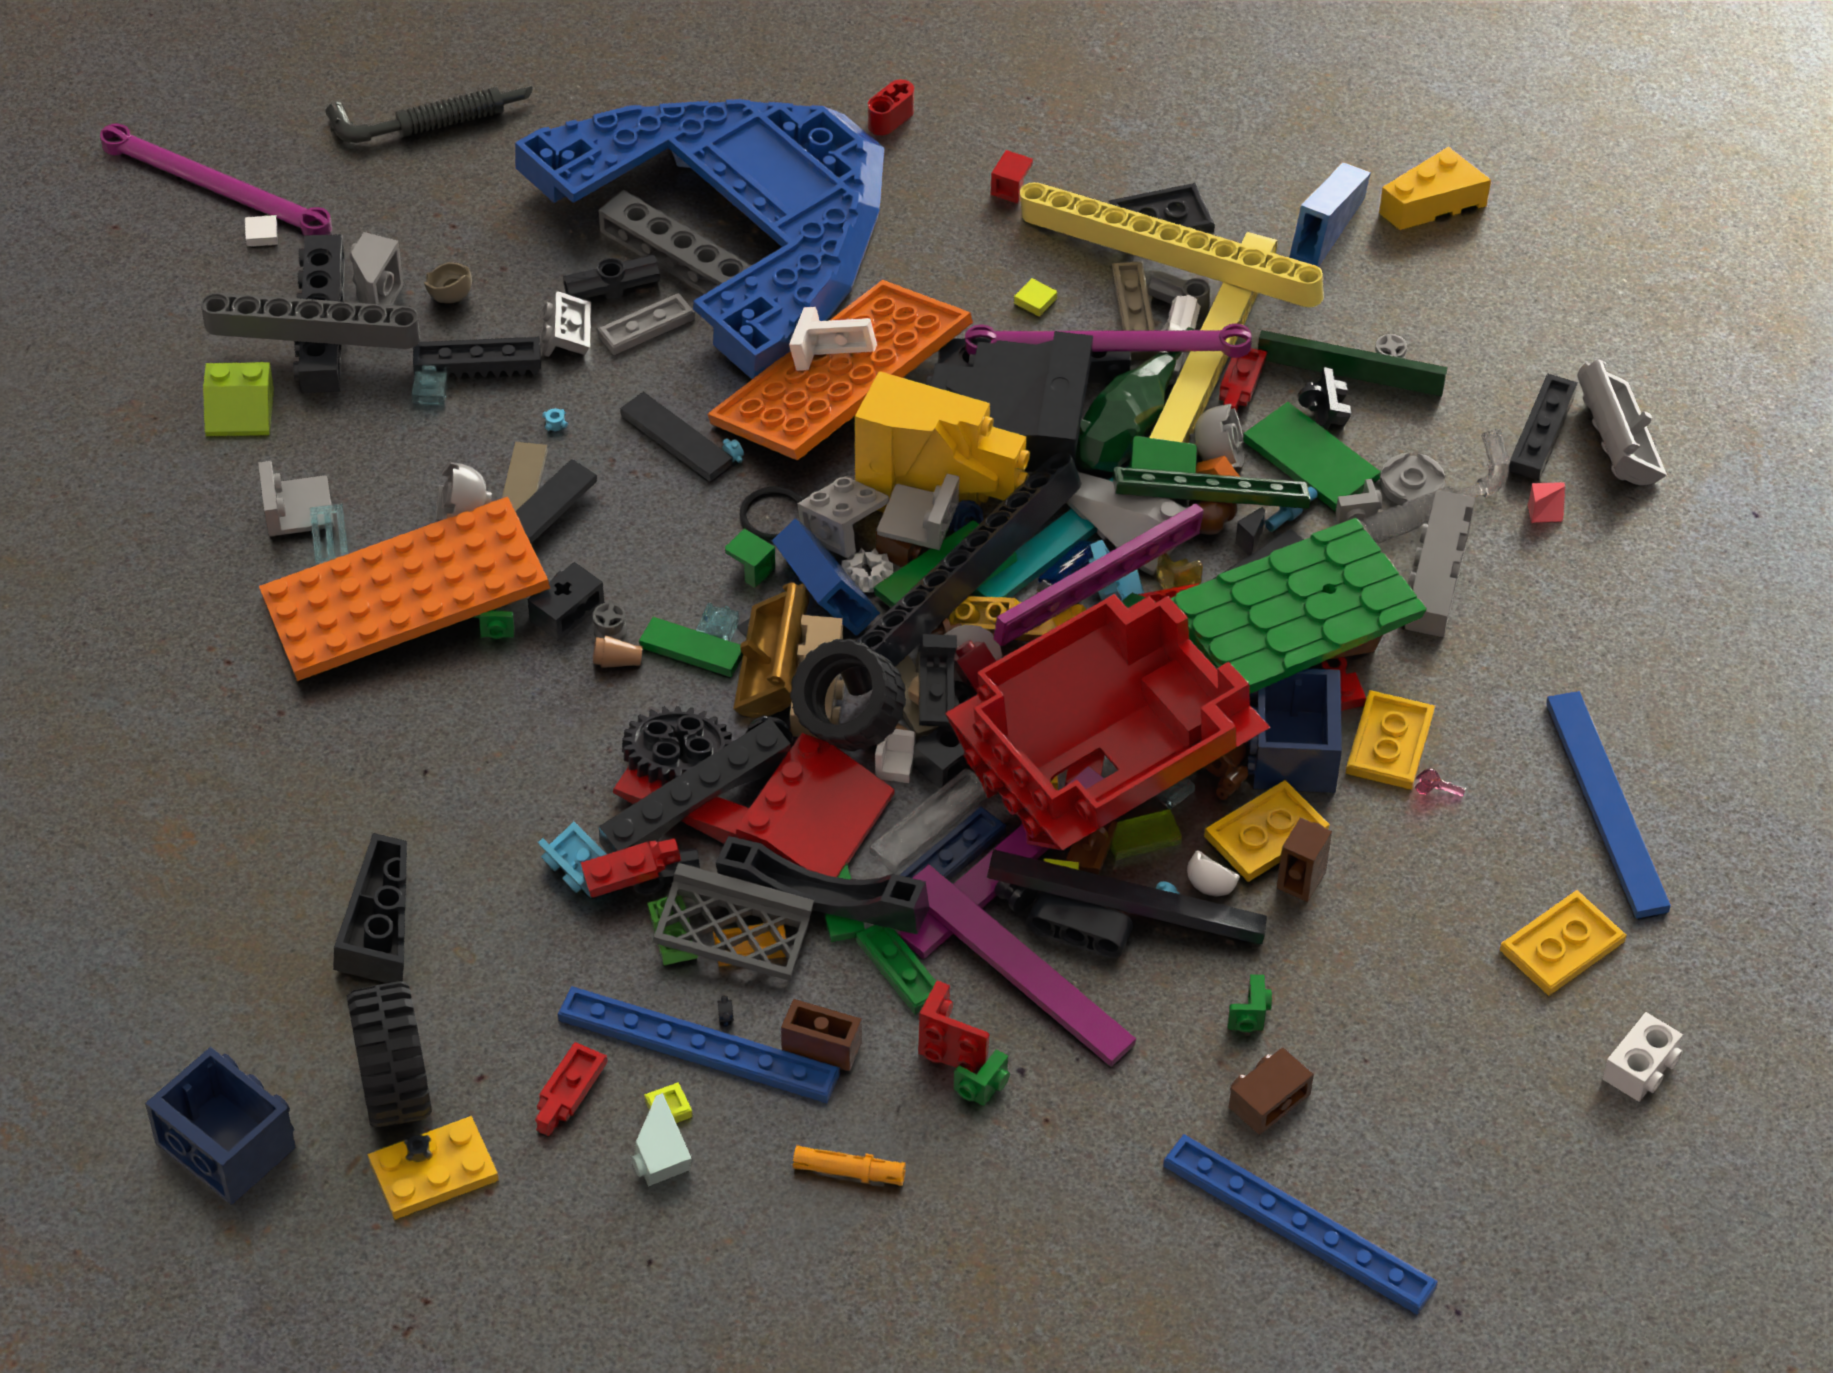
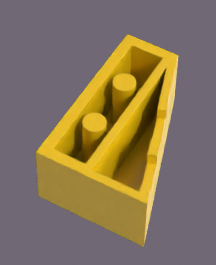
[1379,147,1491,230]

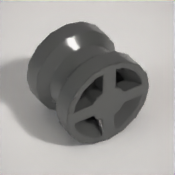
[593,602,627,641]

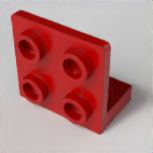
[918,980,989,1075]

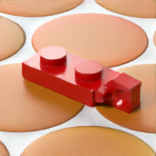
[1219,344,1267,412]
[580,838,681,897]
[535,1042,607,1136]

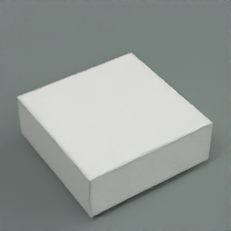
[245,215,278,247]

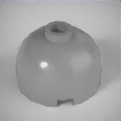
[1190,404,1245,468]
[436,462,492,520]

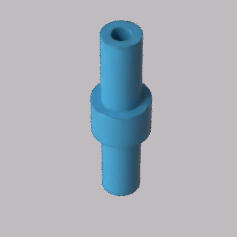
[1264,487,1318,532]

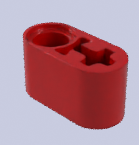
[868,79,914,136]

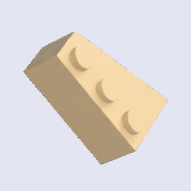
[790,615,845,739]

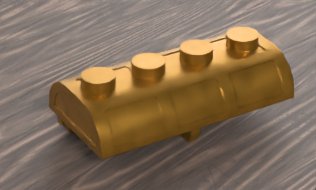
[733,582,810,718]

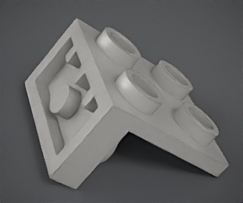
[258,461,334,536]
[877,474,959,550]
[797,476,889,558]

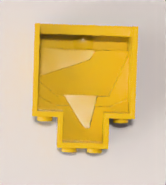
[855,371,1030,513]

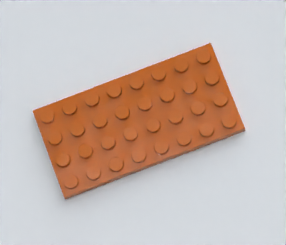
[708,280,973,460]
[259,496,551,681]

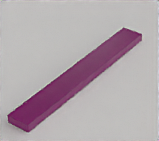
[993,504,1204,646]
[898,767,1104,959]
[913,864,1136,1067]

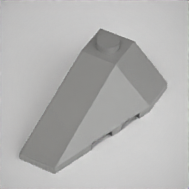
[1066,472,1186,576]

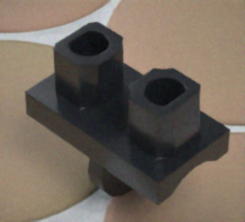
[1298,367,1352,431]

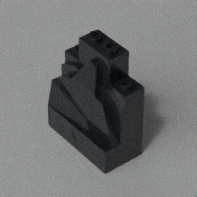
[926,331,1093,472]

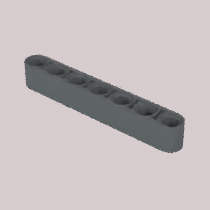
[201,293,421,349]

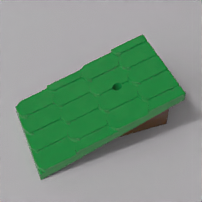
[1170,518,1427,694]

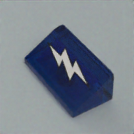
[1038,541,1095,584]

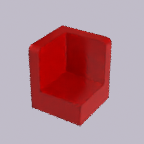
[990,150,1033,204]

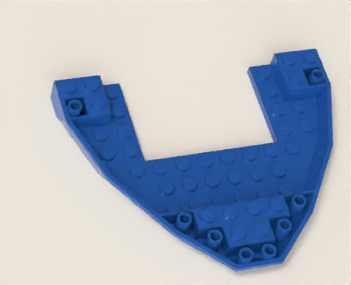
[515,99,884,379]

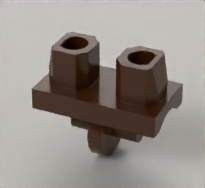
[1066,820,1118,875]

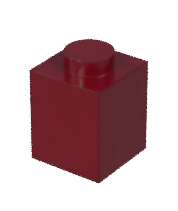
[954,640,996,694]

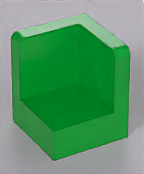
[725,528,776,588]

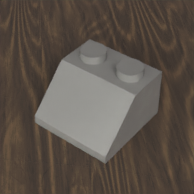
[349,232,404,305]

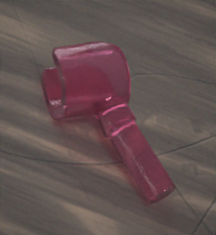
[1415,768,1466,796]

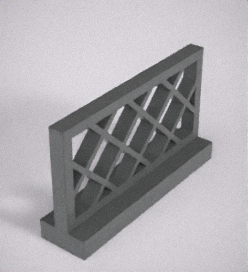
[653,863,814,981]

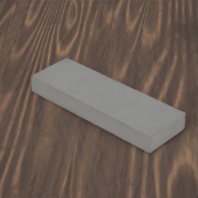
[597,293,695,355]

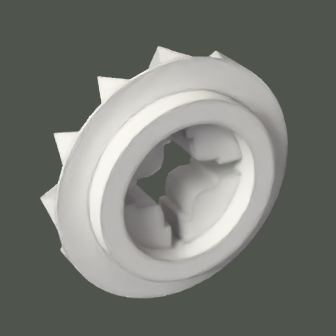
[841,548,893,592]

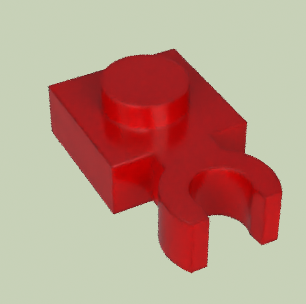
[1321,657,1366,711]

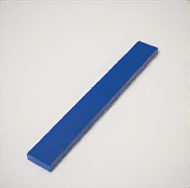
[1546,691,1671,918]
[558,986,840,1103]
[1163,1134,1438,1315]

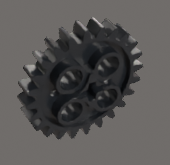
[622,706,733,786]

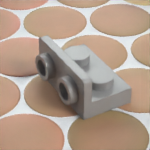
[540,291,591,357]

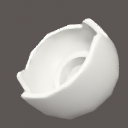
[1187,851,1239,897]

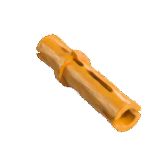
[793,1145,906,1186]

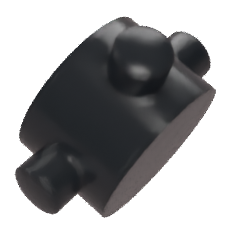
[717,995,734,1026]
[404,1135,433,1162]

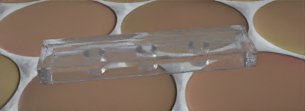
[870,768,987,873]

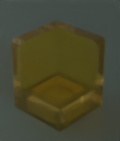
[1156,553,1203,589]

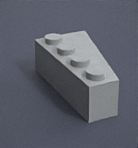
[1405,490,1475,638]

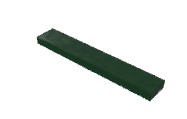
[1258,330,1448,397]
[1112,467,1311,509]

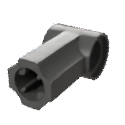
[1148,271,1210,320]

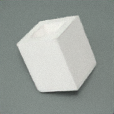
[875,729,915,783]

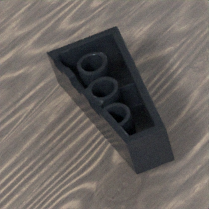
[333,833,407,983]

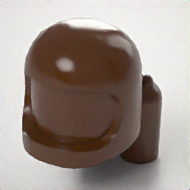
[1189,500,1237,535]
[1204,743,1248,800]

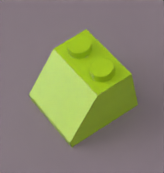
[203,362,274,436]

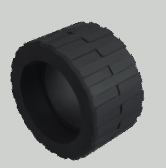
[790,639,906,751]

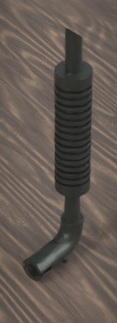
[325,86,533,143]

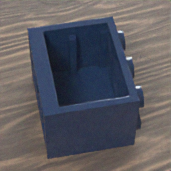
[1247,668,1342,793]
[145,1047,296,1205]

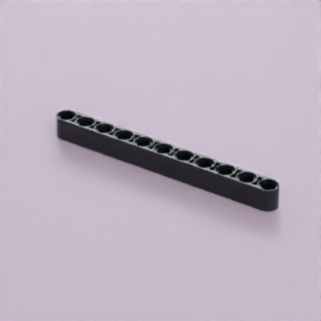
[840,453,1082,696]

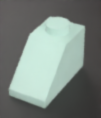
[631,1093,692,1186]

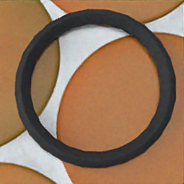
[740,486,804,540]

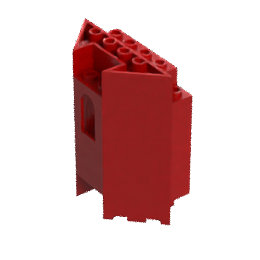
[945,594,1270,850]

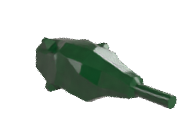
[1076,327,1194,474]

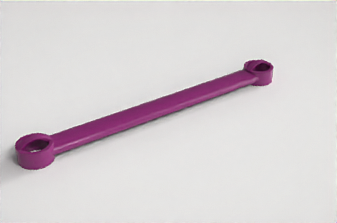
[100,124,332,236]
[965,323,1252,358]

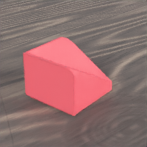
[1528,482,1565,523]

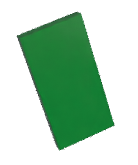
[1243,402,1381,512]
[874,520,1017,608]

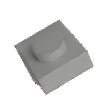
[1335,479,1383,525]

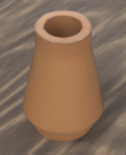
[593,635,642,668]

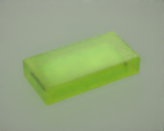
[1110,809,1182,860]

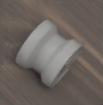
[1375,334,1407,358]

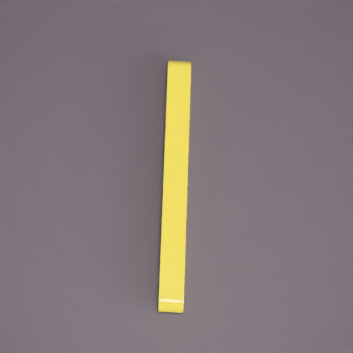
[1020,182,1323,307]
[1150,232,1278,443]

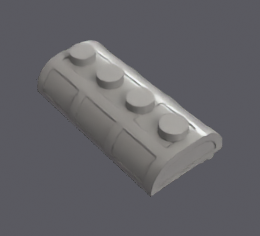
[1577,360,1667,485]

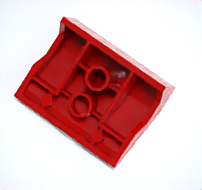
[735,733,895,877]

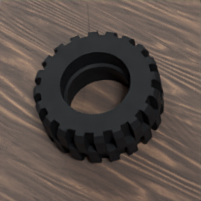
[346,981,432,1128]

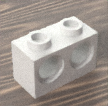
[1602,1012,1683,1102]

